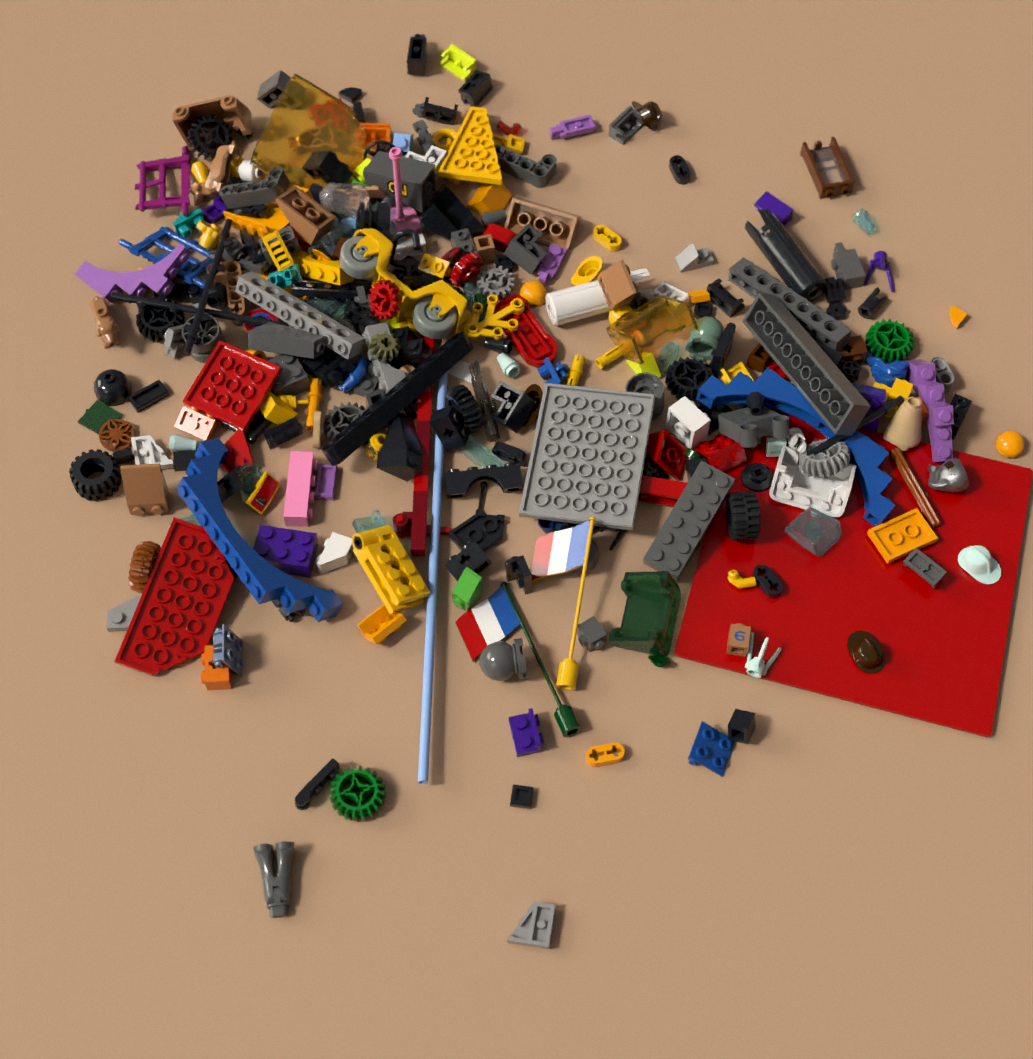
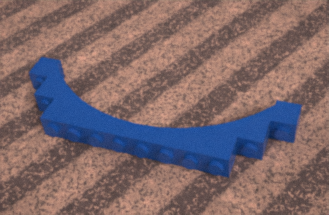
[696,368,895,527]
[176,438,343,622]

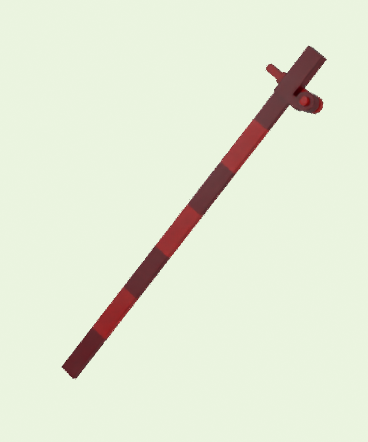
[393,334,450,556]

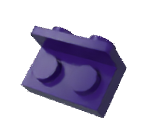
[508,708,544,757]

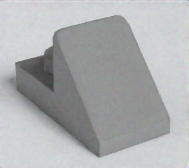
[675,243,714,273]

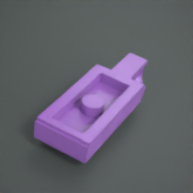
[549,115,597,140]
[538,244,567,286]

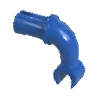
[339,356,369,394]

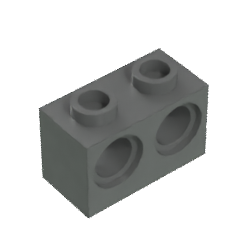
[259,225,302,265]

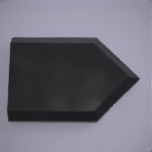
[448,512,505,552]

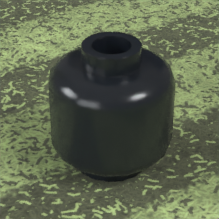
[207,282,228,308]

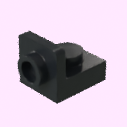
[824,277,846,303]

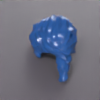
[866,352,909,388]

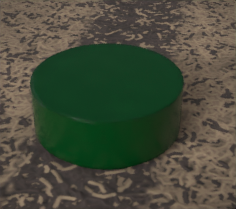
[684,448,703,459]

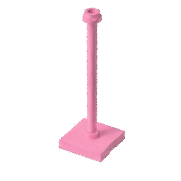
[389,147,423,238]

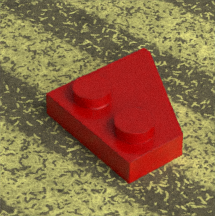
[224,429,255,478]

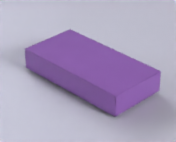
[314,464,338,501]

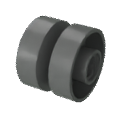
[182,314,226,363]

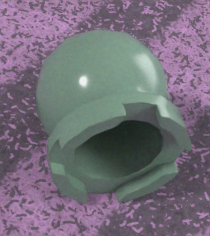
[685,316,725,363]

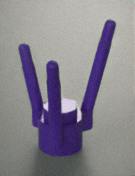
[864,251,894,292]

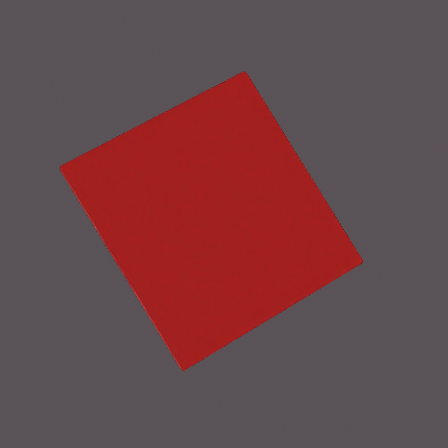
[674,406,1033,737]

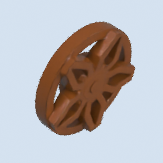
[99,419,135,452]

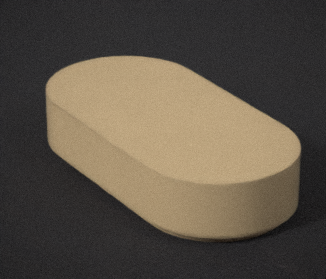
[313,411,322,448]

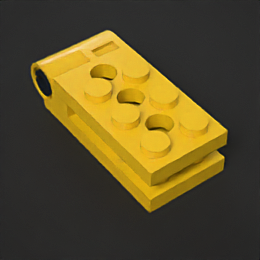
[352,525,431,615]

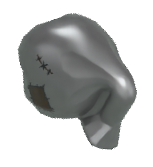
[928,458,969,492]

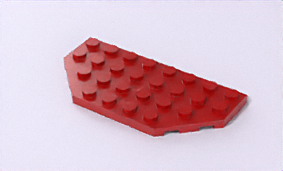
[114,517,234,676]

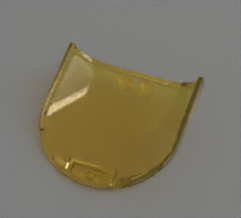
[250,74,367,189]

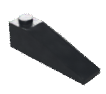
[377,413,422,482]

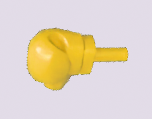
[278,395,308,409]

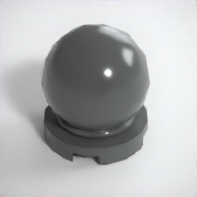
[479,638,527,681]

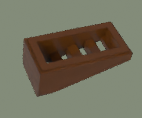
[746,342,772,373]

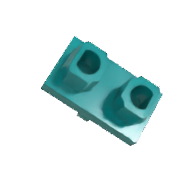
[173,208,205,238]
[268,264,303,289]

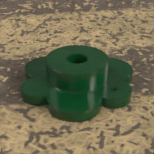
[648,654,671,667]

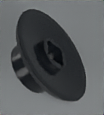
[740,463,774,492]

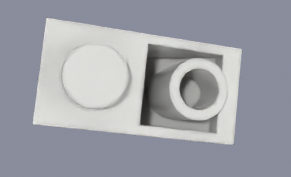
[316,532,354,574]

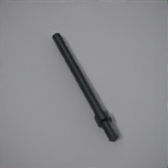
[810,396,904,456]

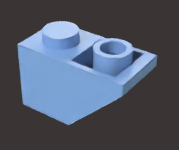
[393,132,414,157]

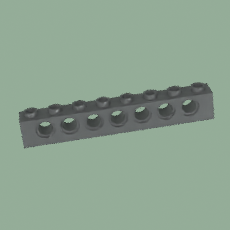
[729,257,851,351]

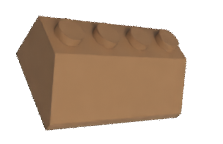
[504,197,581,251]

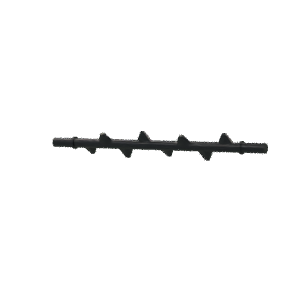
[183,219,233,356]
[111,292,289,327]

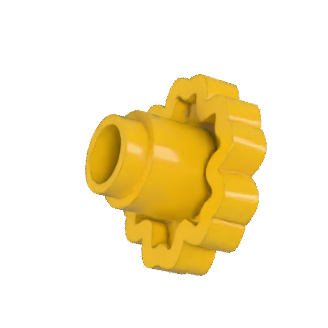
[196,220,231,250]

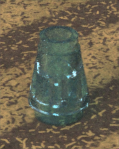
[852,208,876,235]

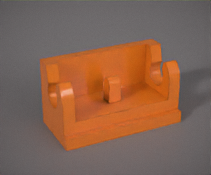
[356,123,391,149]

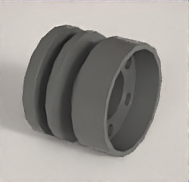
[625,373,665,420]

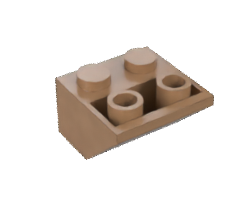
[597,260,637,311]

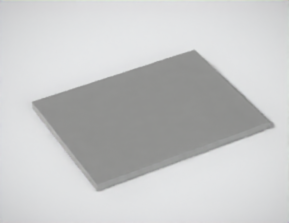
[519,383,655,530]

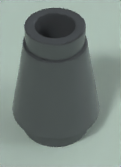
[481,209,507,228]

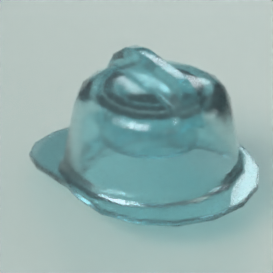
[236,462,263,506]

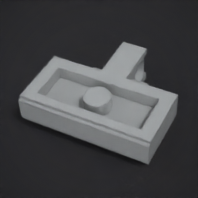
[164,324,185,358]

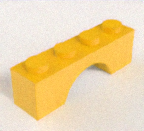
[286,251,354,286]

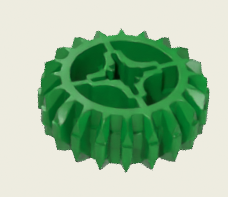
[865,319,915,363]
[329,765,386,822]

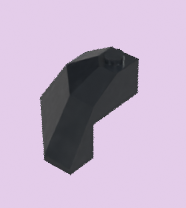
[419,184,486,238]

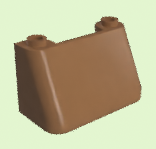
[172,95,252,148]

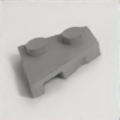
[107,595,141,632]
[507,902,555,949]

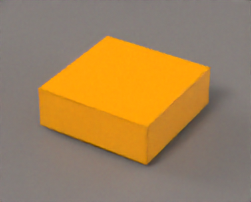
[688,289,710,304]

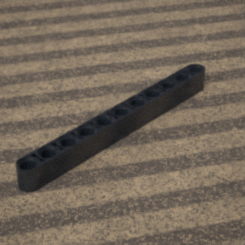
[322,332,473,466]

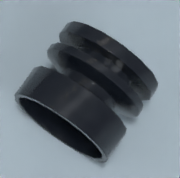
[356,202,390,232]

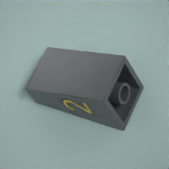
[363,151,437,212]

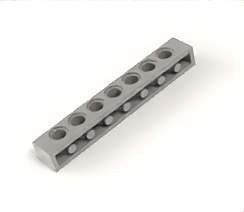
[235,271,365,359]

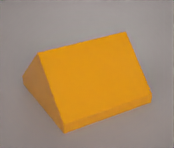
[467,183,512,214]

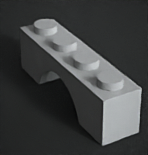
[362,322,406,394]

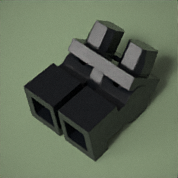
[303,346,355,388]

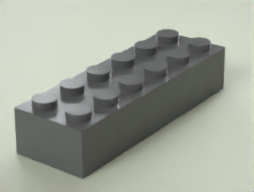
[643,460,735,582]

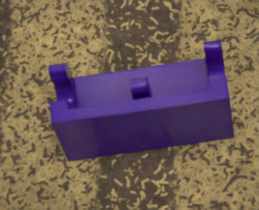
[754,191,793,226]

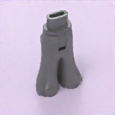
[253,841,295,918]

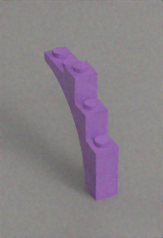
[75,243,192,303]
[904,359,954,462]

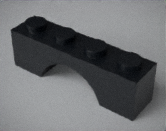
[445,463,523,499]

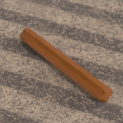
[890,448,941,528]

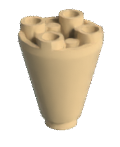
[883,397,922,451]

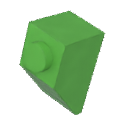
[452,567,483,611]

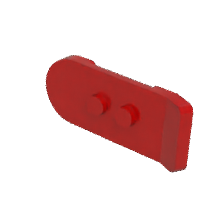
[493,294,557,367]

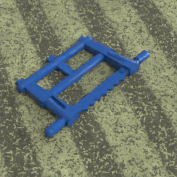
[118,227,223,289]

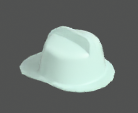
[958,545,1001,585]

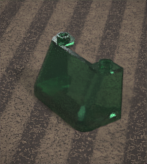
[609,571,681,656]

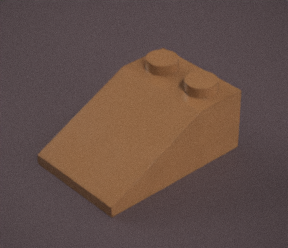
[275,186,336,245]
[120,463,169,516]

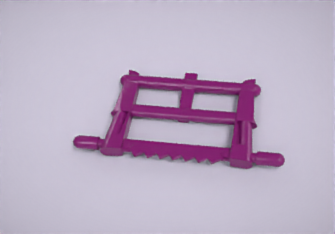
[135,146,191,216]

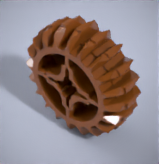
[128,541,161,593]

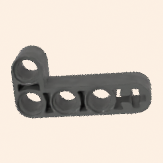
[495,145,557,188]
[219,167,290,209]

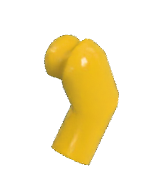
[727,570,756,589]

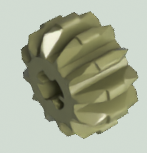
[369,330,401,362]

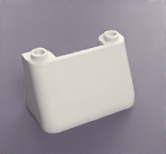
[769,446,856,517]

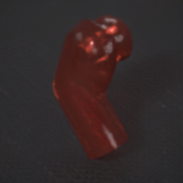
[496,121,521,135]

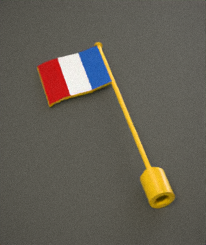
[531,517,596,690]

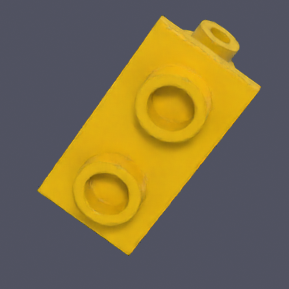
[418,253,453,279]

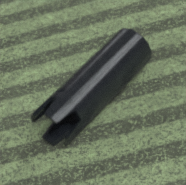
[745,208,827,302]

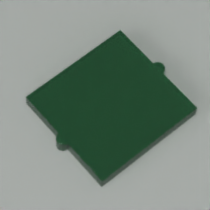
[78,400,123,436]

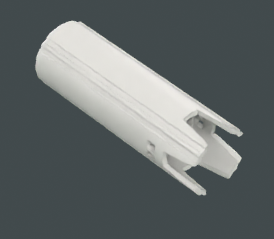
[545,268,654,326]

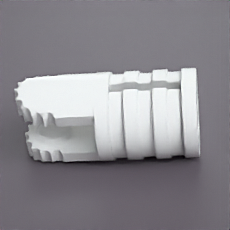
[787,428,806,453]

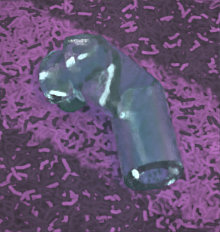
[462,282,476,305]

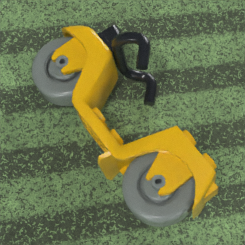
[339,228,469,339]

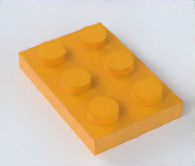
[867,508,938,564]

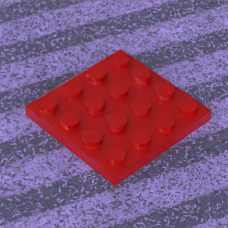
[182,340,282,432]

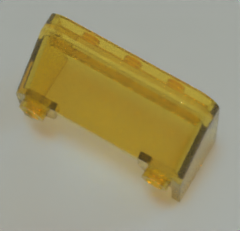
[606,296,698,364]

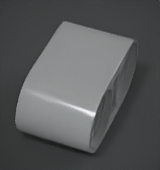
[930,356,955,394]

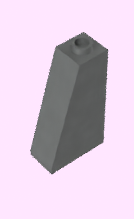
[248,322,325,359]

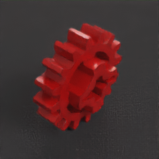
[450,252,483,288]
[368,280,402,320]

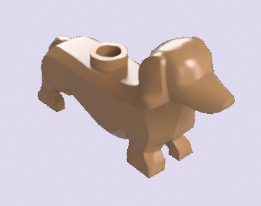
[191,140,244,206]
[90,296,121,349]

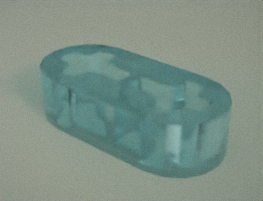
[657,342,679,374]

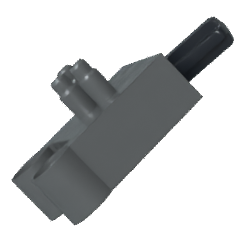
[710,406,789,448]

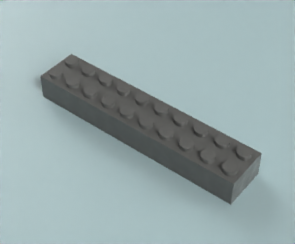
[742,292,871,436]

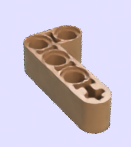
[207,261,247,326]

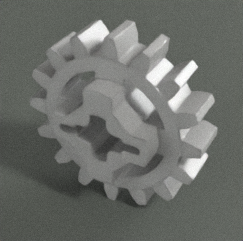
[477,265,515,301]

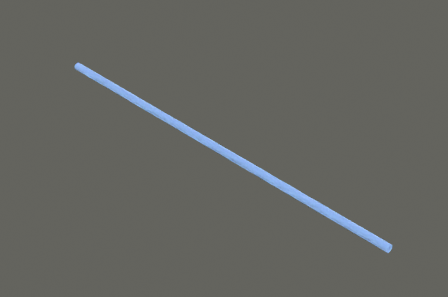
[418,372,448,784]

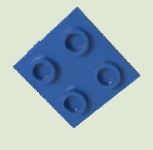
[688,721,735,777]

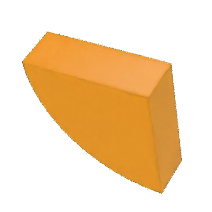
[949,305,968,328]

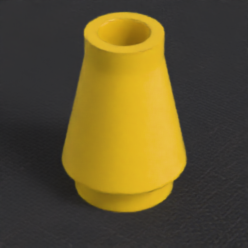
[191,161,208,182]

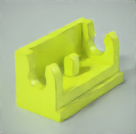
[440,44,476,81]

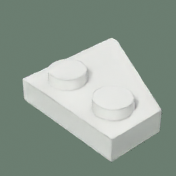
[131,435,173,469]

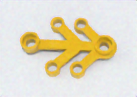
[464,294,524,340]

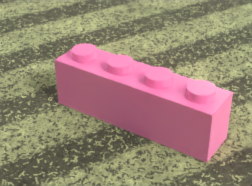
[283,451,318,527]

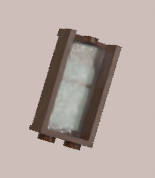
[800,137,855,199]

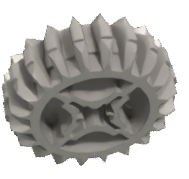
[799,438,850,478]

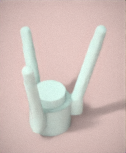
[744,632,782,678]

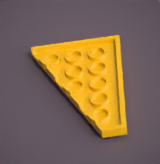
[438,107,503,185]

